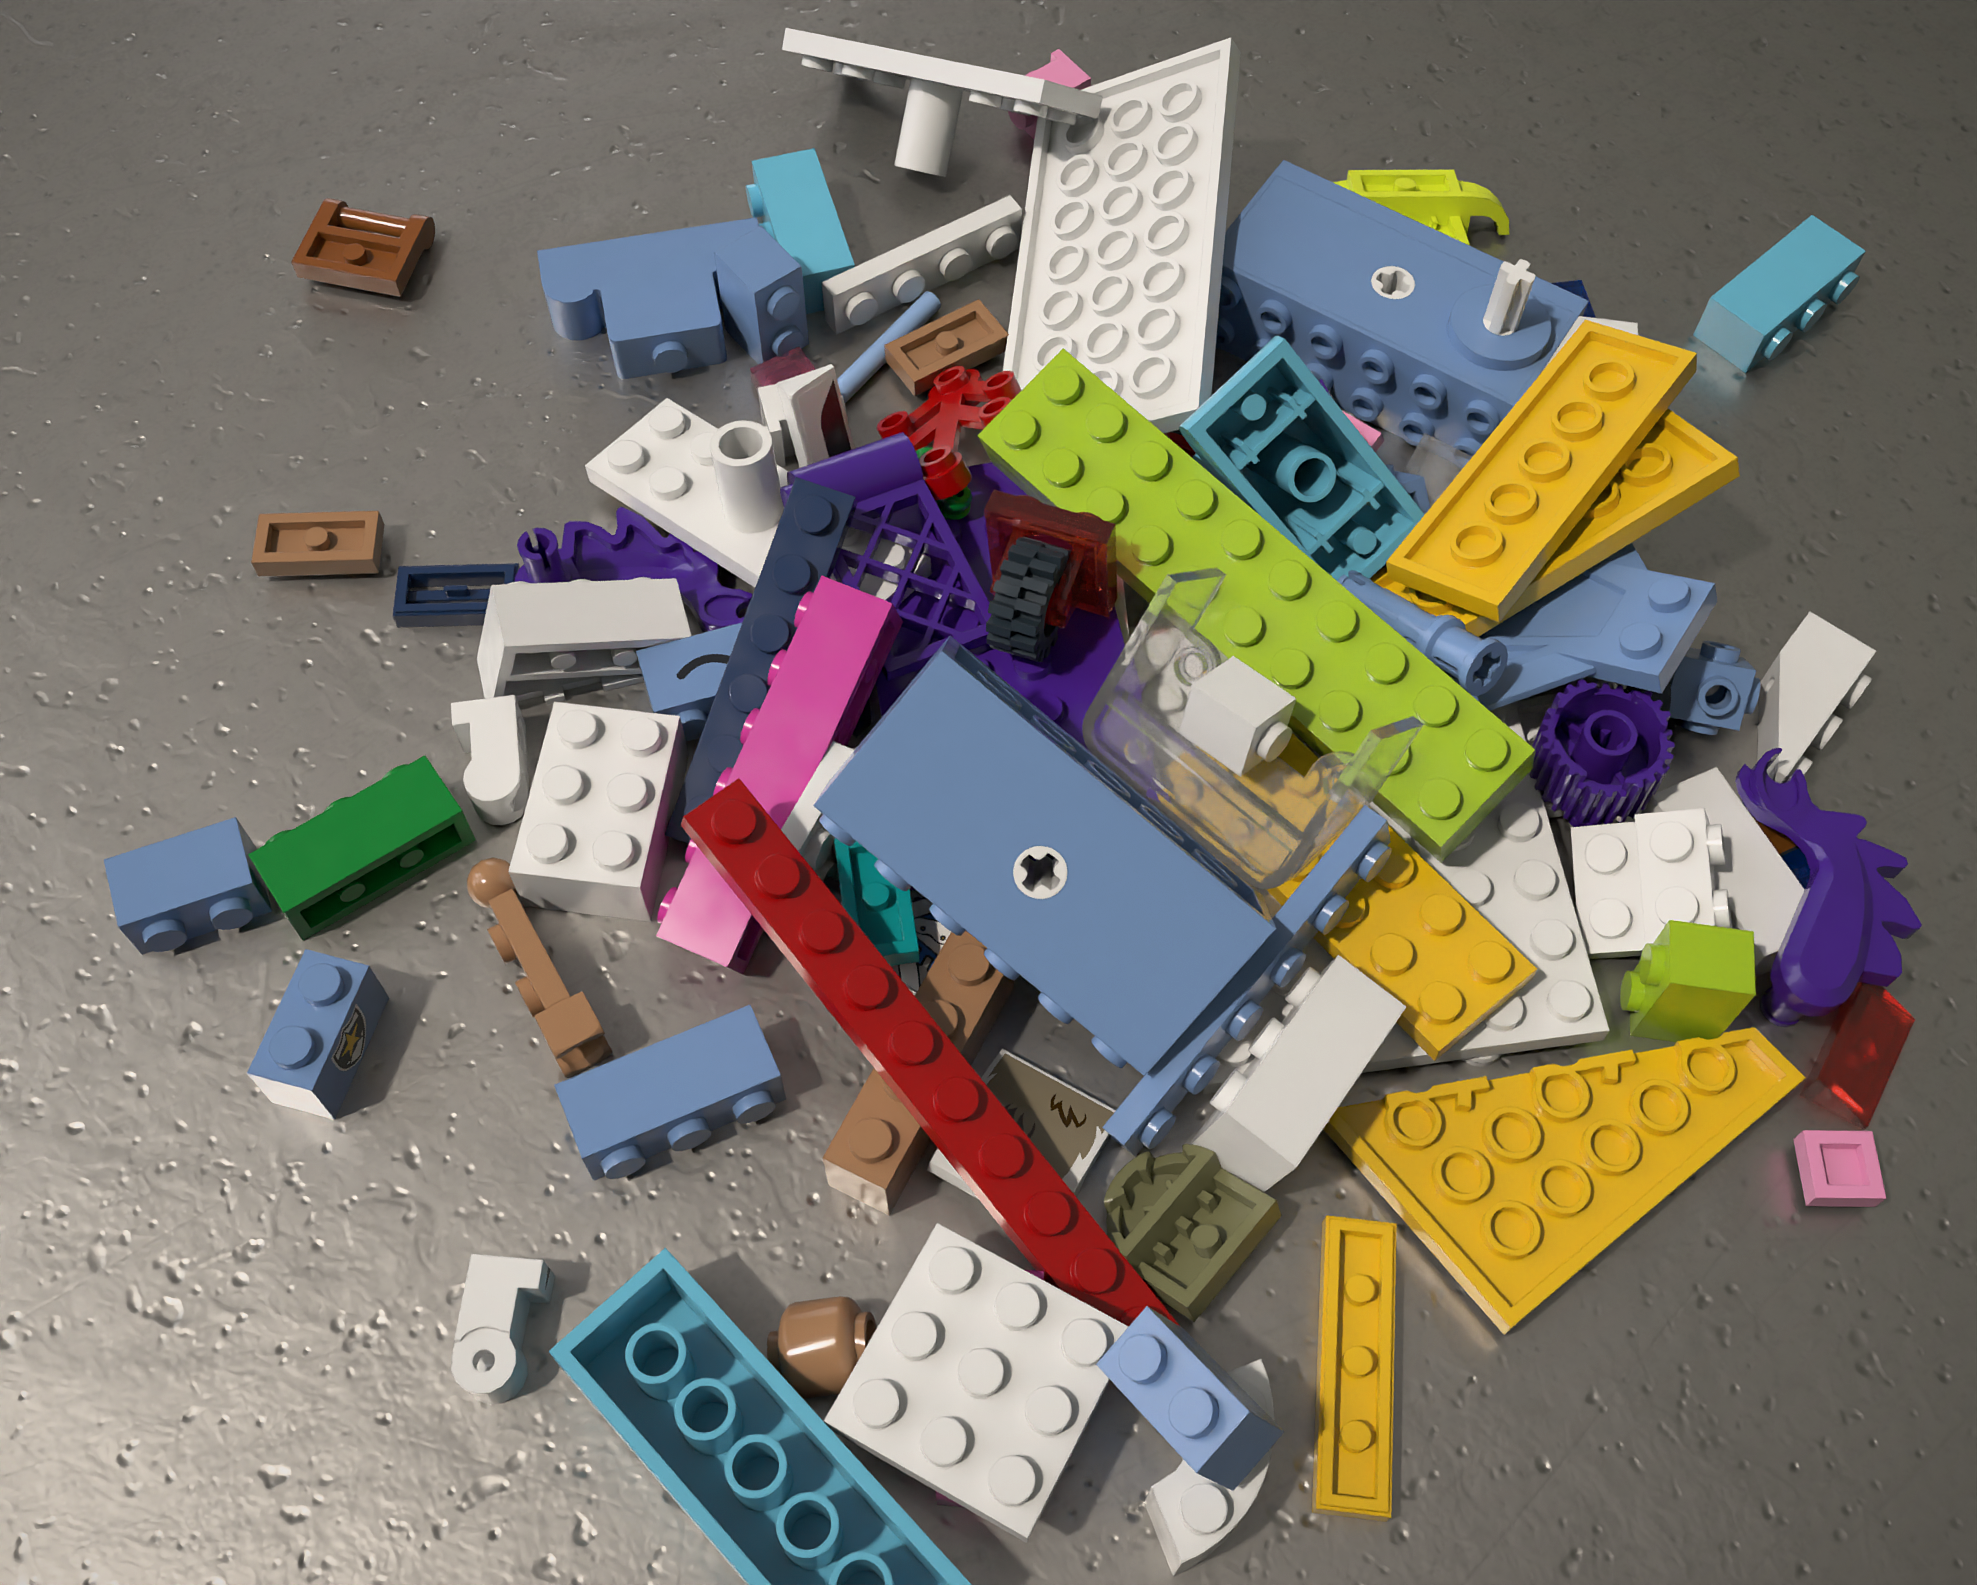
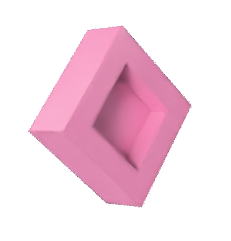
[1793,1130,1887,1207]

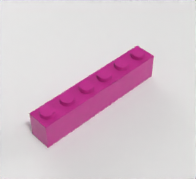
[656,576,903,975]

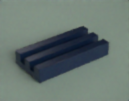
[392,563,520,628]

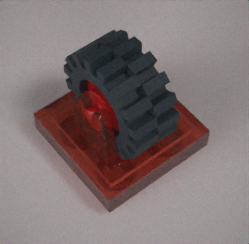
[984,490,1118,663]

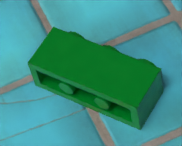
[248,755,476,941]

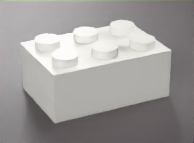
[508,702,689,922]

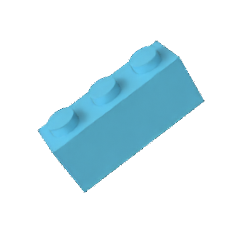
[746,148,855,314]
[1693,215,1866,373]

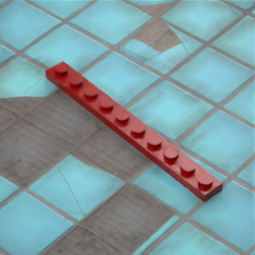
[681,778,1180,1327]

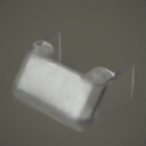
[1082,567,1424,889]

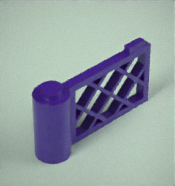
[780,432,991,681]

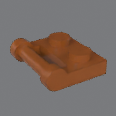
[291,198,435,297]

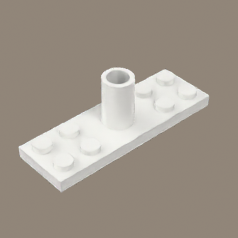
[782,28,1103,177]
[585,398,932,603]

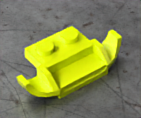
[1333,169,1509,246]

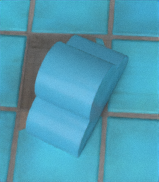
[1179,336,1425,581]

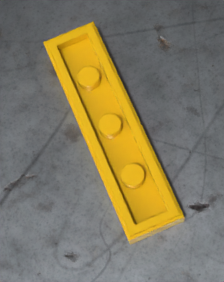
[1312,1215,1397,1522]

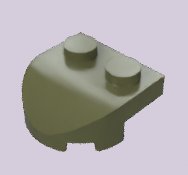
[1104,1144,1282,1322]

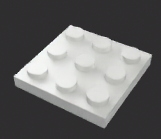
[824,1223,1128,1543]

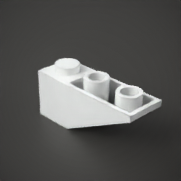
[1757,612,1876,783]

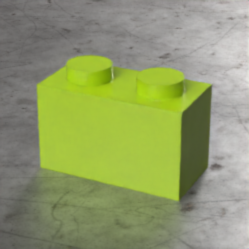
[1620,920,1756,1042]

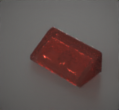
[1800,982,1915,1130]

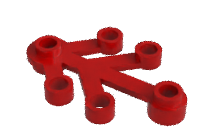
[876,366,1022,500]

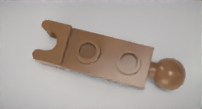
[467,857,613,1078]

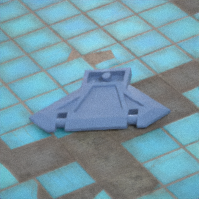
[1445,543,1718,711]

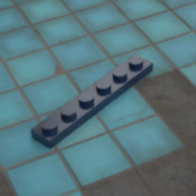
[665,477,858,844]

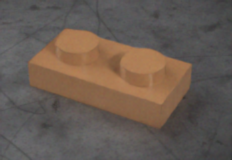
[884,299,1009,396]
[251,511,385,577]

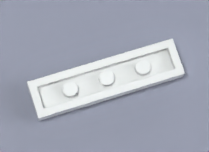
[822,195,1022,335]

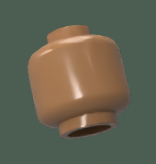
[767,1296,877,1399]

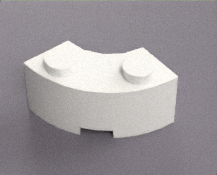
[1144,1359,1275,1577]

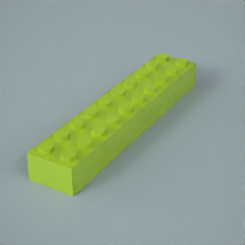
[977,348,1535,863]

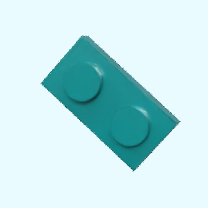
[834,838,919,966]

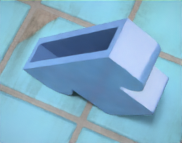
[537,217,759,379]

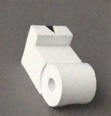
[451,695,529,825]
[451,1254,555,1405]

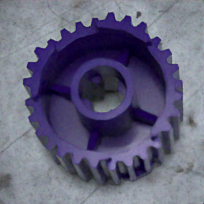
[1529,679,1675,827]

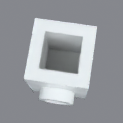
[1179,656,1296,777]

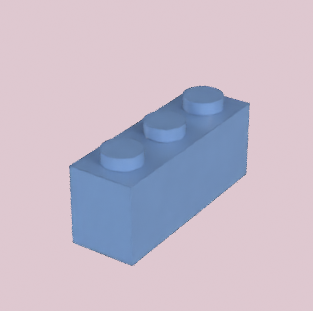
[554,1005,786,1181]

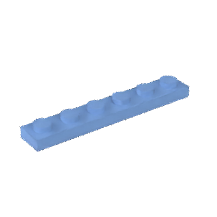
[1102,805,1392,1157]

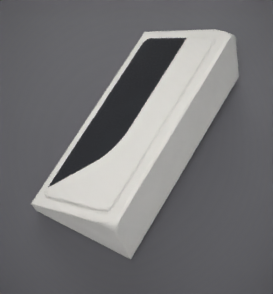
[776,364,855,467]

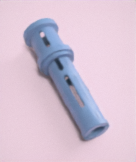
[1338,570,1508,696]

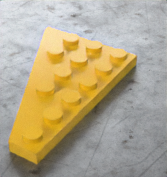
[1323,1027,1806,1335]

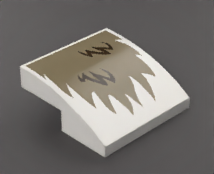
[927,1049,1116,1199]

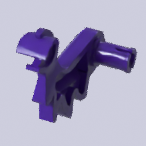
[515,507,752,633]
[1735,748,1922,1027]

